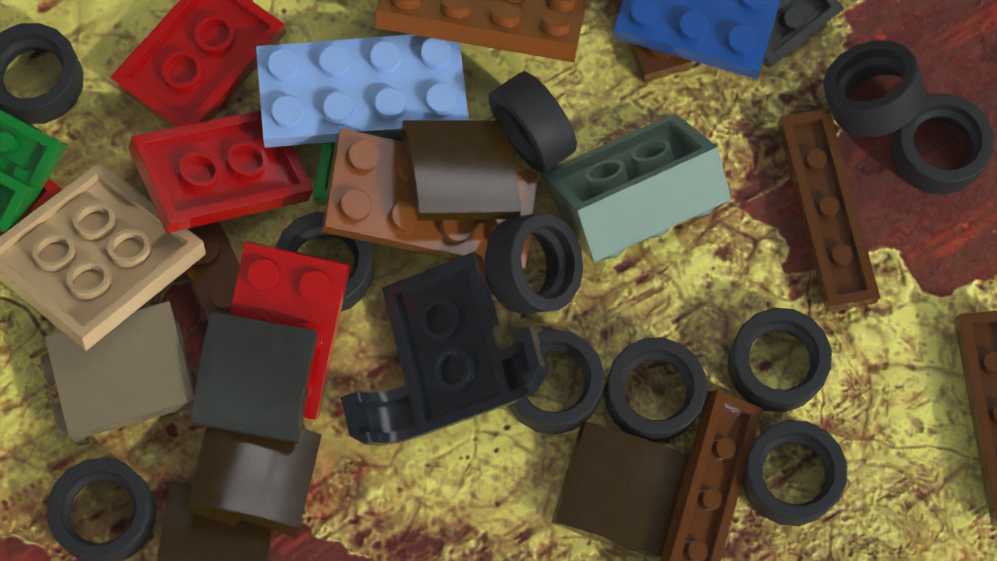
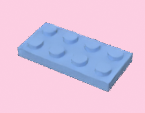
[256,34,469,148]

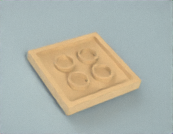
[0,162,206,351]

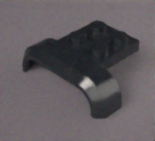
[341,252,548,446]

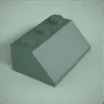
[541,113,732,262]

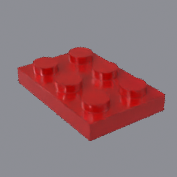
[110,0,286,128]
[129,110,314,233]
[230,241,351,420]

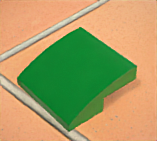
[0,108,68,233]

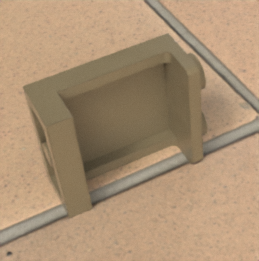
[41,301,196,447]

